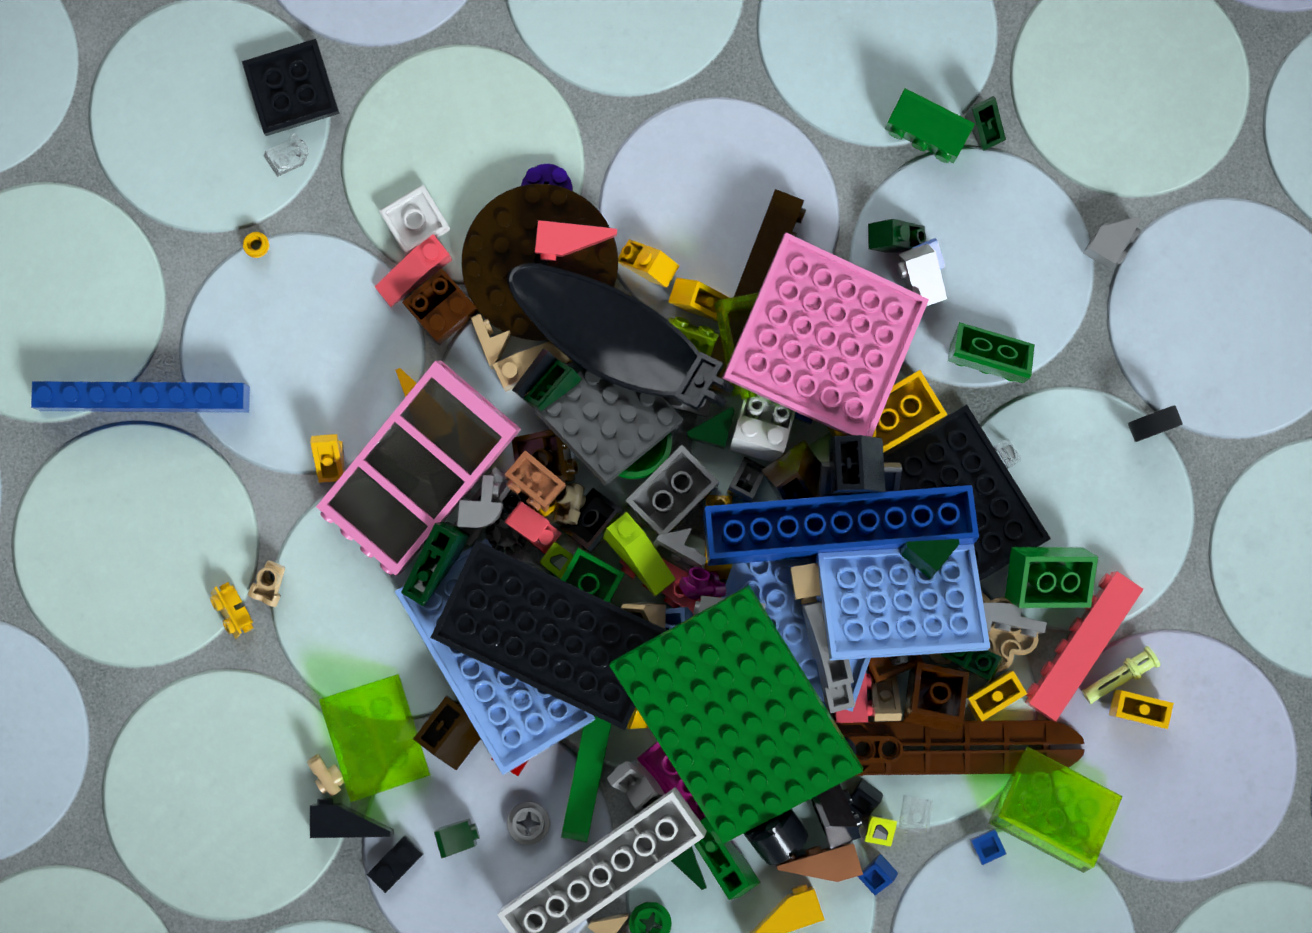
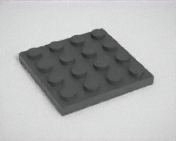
[534,369,683,486]

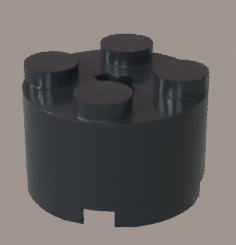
[744,809,808,865]

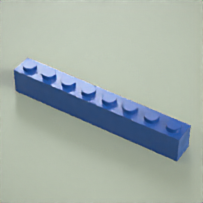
[31,381,250,413]

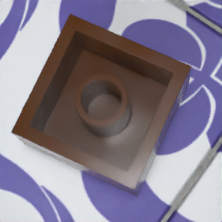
[903,662,969,732]

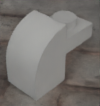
[457,475,504,529]
[607,760,665,811]

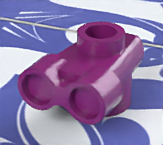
[679,567,726,600]

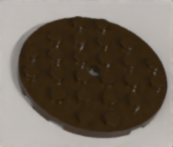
[461,184,618,341]

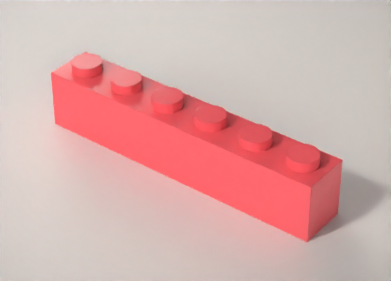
[1024,571,1144,721]

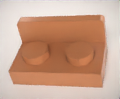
[504,451,566,512]

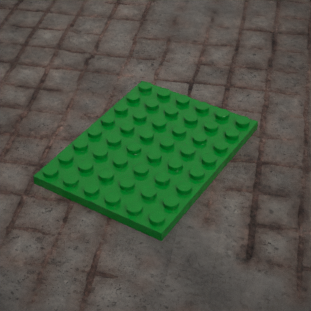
[609,585,863,844]

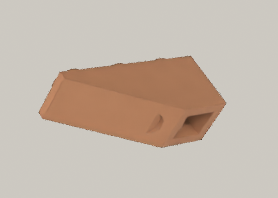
[776,841,863,882]

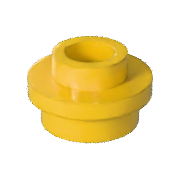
[243,232,269,258]

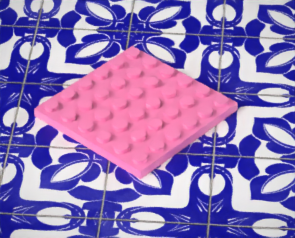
[722,233,929,437]

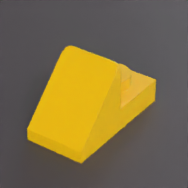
[310,434,345,483]

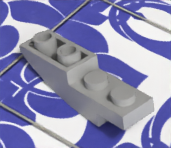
[802,601,855,713]
[983,602,1047,638]

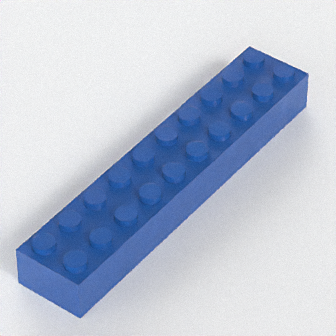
[703,485,979,566]

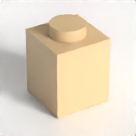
[789,563,821,604]

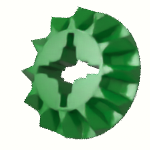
[629,901,672,933]

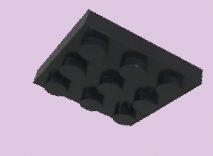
[242,39,340,136]

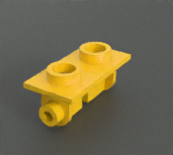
[210,582,254,639]

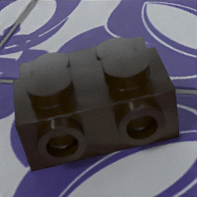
[511,429,578,482]

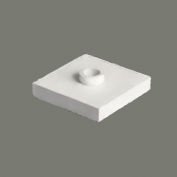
[379,184,451,256]

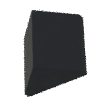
[560,488,624,553]

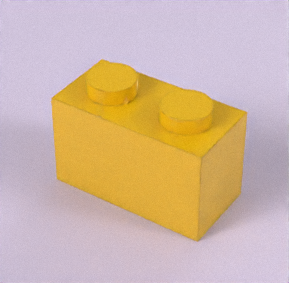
[966,670,1027,722]
[1109,690,1174,729]

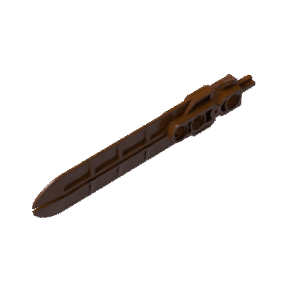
[834,720,1085,776]

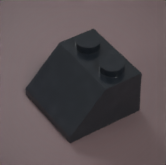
[811,784,863,849]

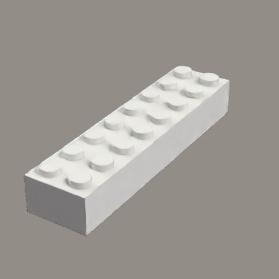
[497,787,707,933]

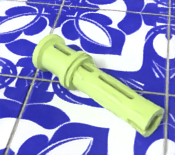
[1081,646,1161,704]

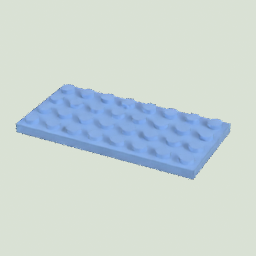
[395,538,595,775]

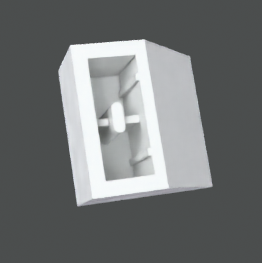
[729,392,795,463]

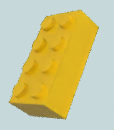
[827,370,947,453]

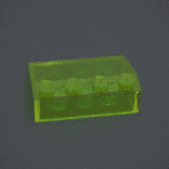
[319,674,431,802]
[988,747,1123,873]

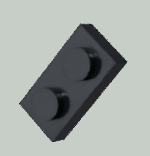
[366,835,424,893]

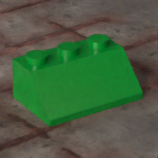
[885,88,975,164]
[948,322,1035,383]

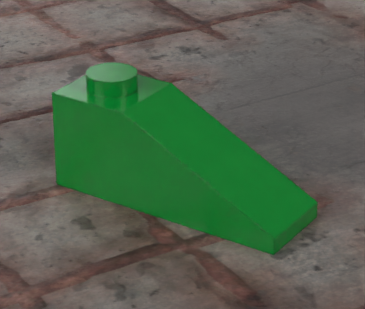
[694,817,761,900]

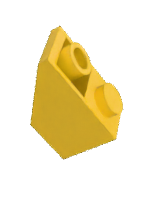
[618,239,680,288]

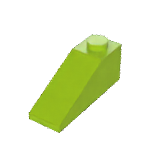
[603,512,676,597]

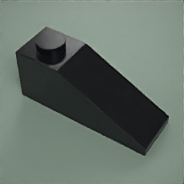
[310,798,394,838]

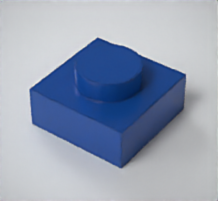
[970,829,1007,865]

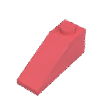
[535,220,617,261]
[375,234,452,307]

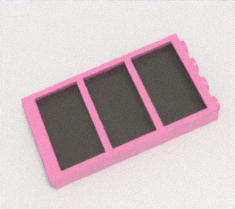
[316,361,521,576]

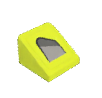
[865,815,897,847]

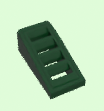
[524,360,582,411]

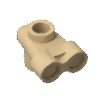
[247,560,285,607]
[307,754,347,797]

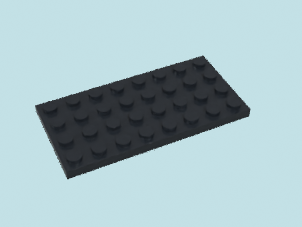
[430,540,667,730]

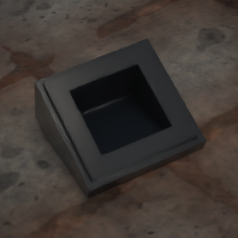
[849,779,883,821]

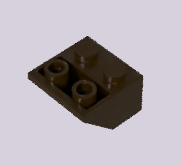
[761,440,821,500]
[413,696,481,770]

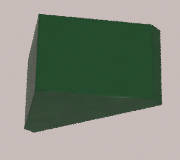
[965,96,1006,151]
[686,407,735,449]
[900,539,960,579]

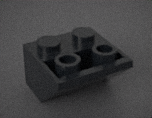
[828,435,886,494]

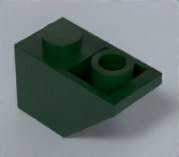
[868,219,926,253]

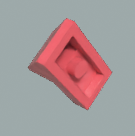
[505,501,562,554]

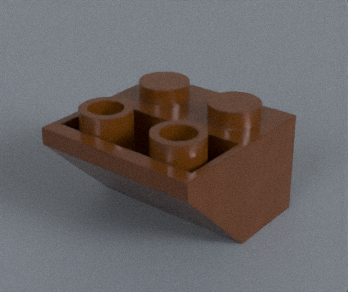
[402,268,478,346]

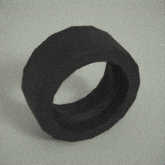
[1128,405,1183,442]

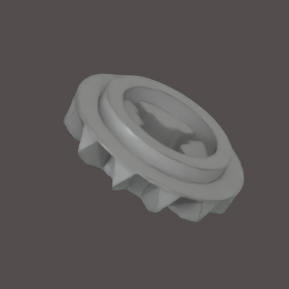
[507,801,550,845]

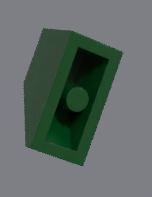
[434,818,480,859]

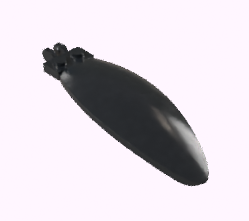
[507,263,735,411]

